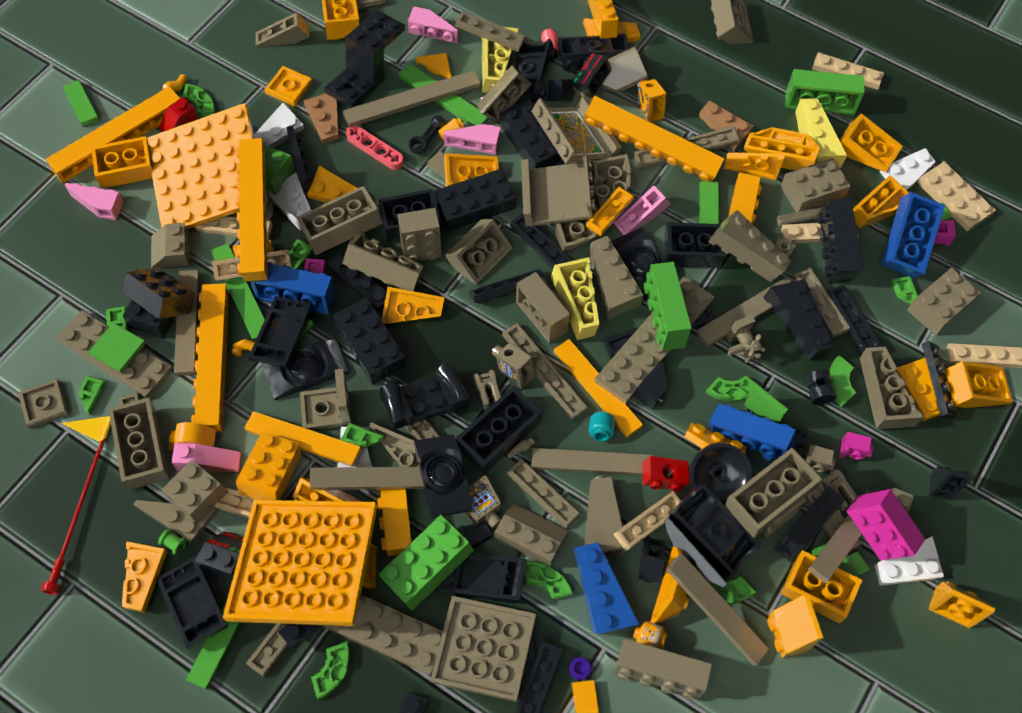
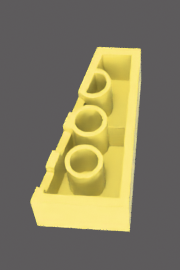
[482,27,518,93]
[796,99,847,168]
[551,257,599,340]

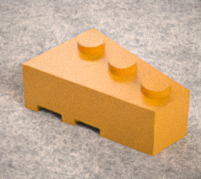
[853,175,909,228]

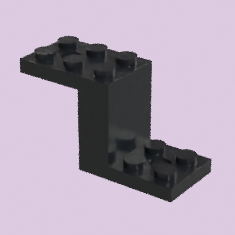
[324,10,405,108]

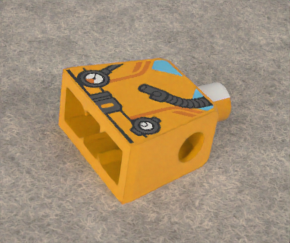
[637,79,666,122]

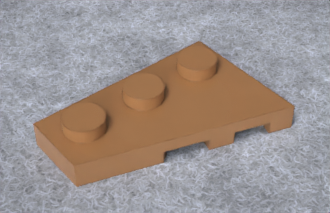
[303,93,339,144]
[699,100,753,153]

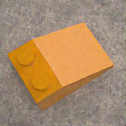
[322,0,360,40]
[839,114,903,172]
[945,361,1013,408]
[928,582,995,628]
[768,594,823,658]

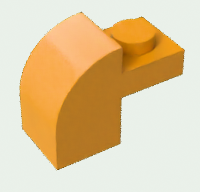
[168,422,216,452]

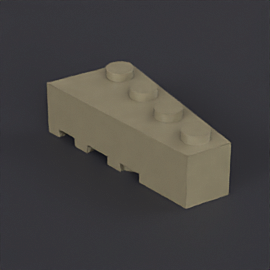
[708,210,791,282]
[342,231,424,291]

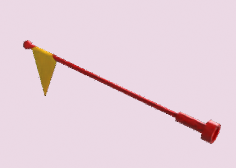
[40,416,111,595]

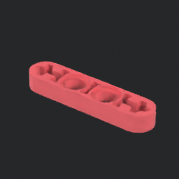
[346,125,404,170]

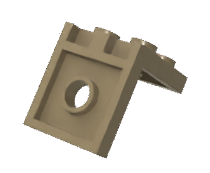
[300,369,352,430]

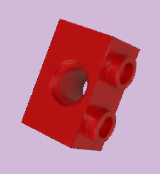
[642,456,689,492]

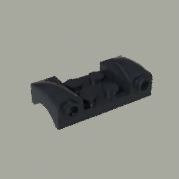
[558,34,629,72]
[512,39,558,104]
[380,363,469,430]
[669,484,761,576]

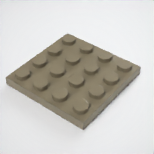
[430,596,536,702]

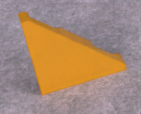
[415,53,451,79]

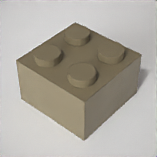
[161,459,227,523]

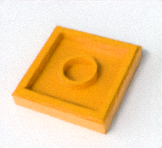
[264,66,313,107]

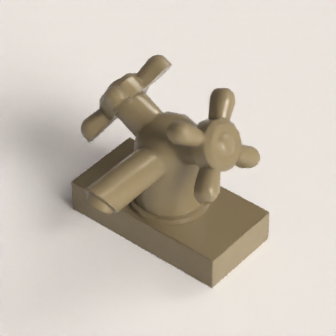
[726,315,766,363]

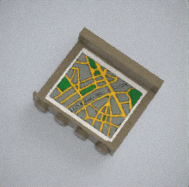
[532,97,622,164]

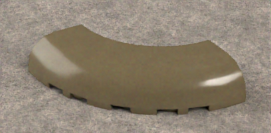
[553,154,631,251]

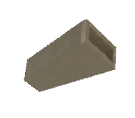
[584,476,626,557]

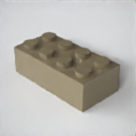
[296,186,383,255]
[108,398,169,490]
[725,448,822,538]
[613,639,712,700]

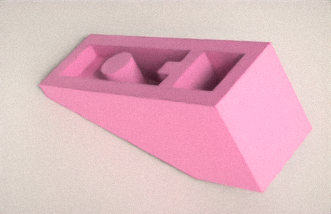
[444,124,501,155]
[614,186,671,235]
[172,443,241,472]

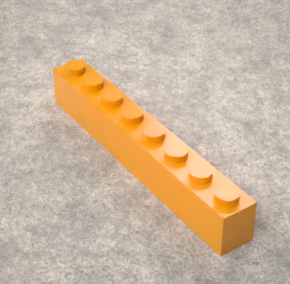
[46,86,180,184]
[583,95,724,182]
[236,138,268,282]
[191,284,229,433]

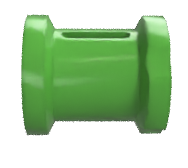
[158,528,187,555]

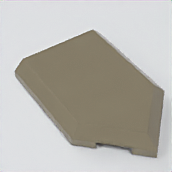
[601,47,649,94]

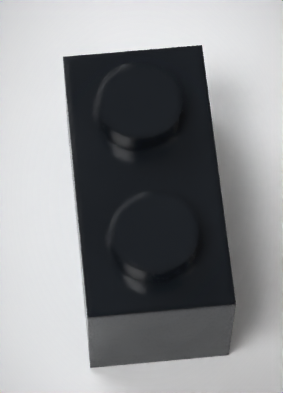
[463,523,492,549]

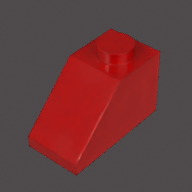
[159,97,198,132]

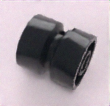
[805,370,837,405]

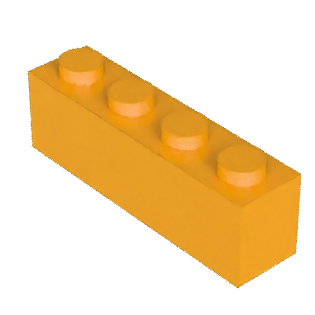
[588,0,619,39]
[728,172,762,225]
[376,489,412,556]

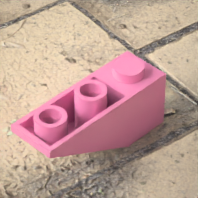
[408,6,458,43]
[65,183,124,220]

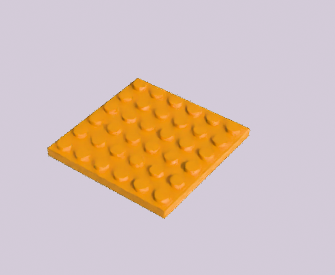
[147,103,268,229]
[223,500,377,626]

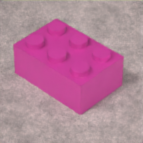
[847,489,925,561]

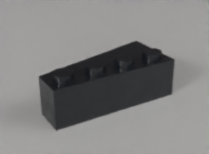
[763,279,835,360]

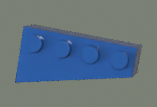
[709,404,796,461]
[574,543,639,634]

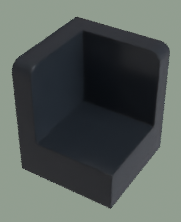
[548,79,573,101]

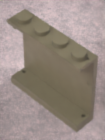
[521,151,596,227]

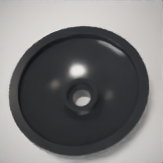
[689,443,752,505]

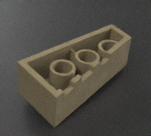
[589,236,643,320]
[860,347,923,429]

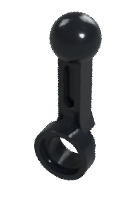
[408,115,445,154]

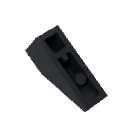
[929,466,972,501]

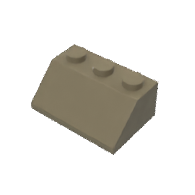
[711,0,754,44]
[477,66,532,123]
[445,219,513,284]
[494,504,569,567]

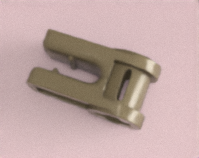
[474,369,501,410]
[821,469,857,512]

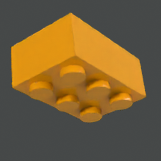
[91,136,153,189]
[236,432,301,500]
[780,550,862,624]

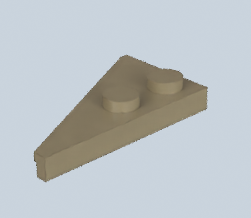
[369,423,419,467]
[133,500,217,544]

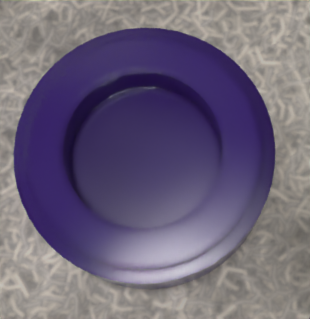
[569,657,591,681]

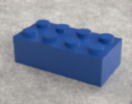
[880,192,945,278]
[250,261,336,315]

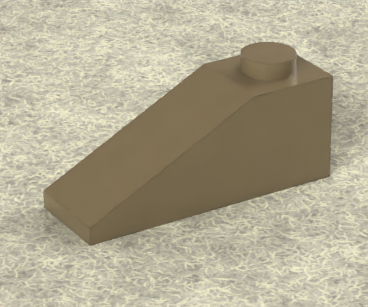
[256,12,309,47]

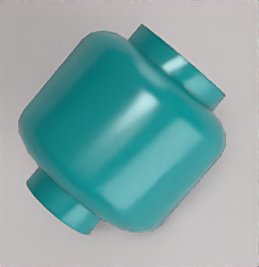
[589,411,615,442]

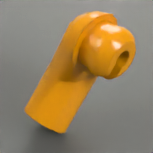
[163,74,188,93]
[232,339,255,356]

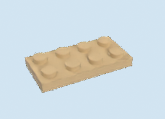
[917,162,996,232]

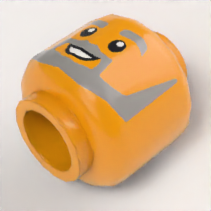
[633,621,667,650]

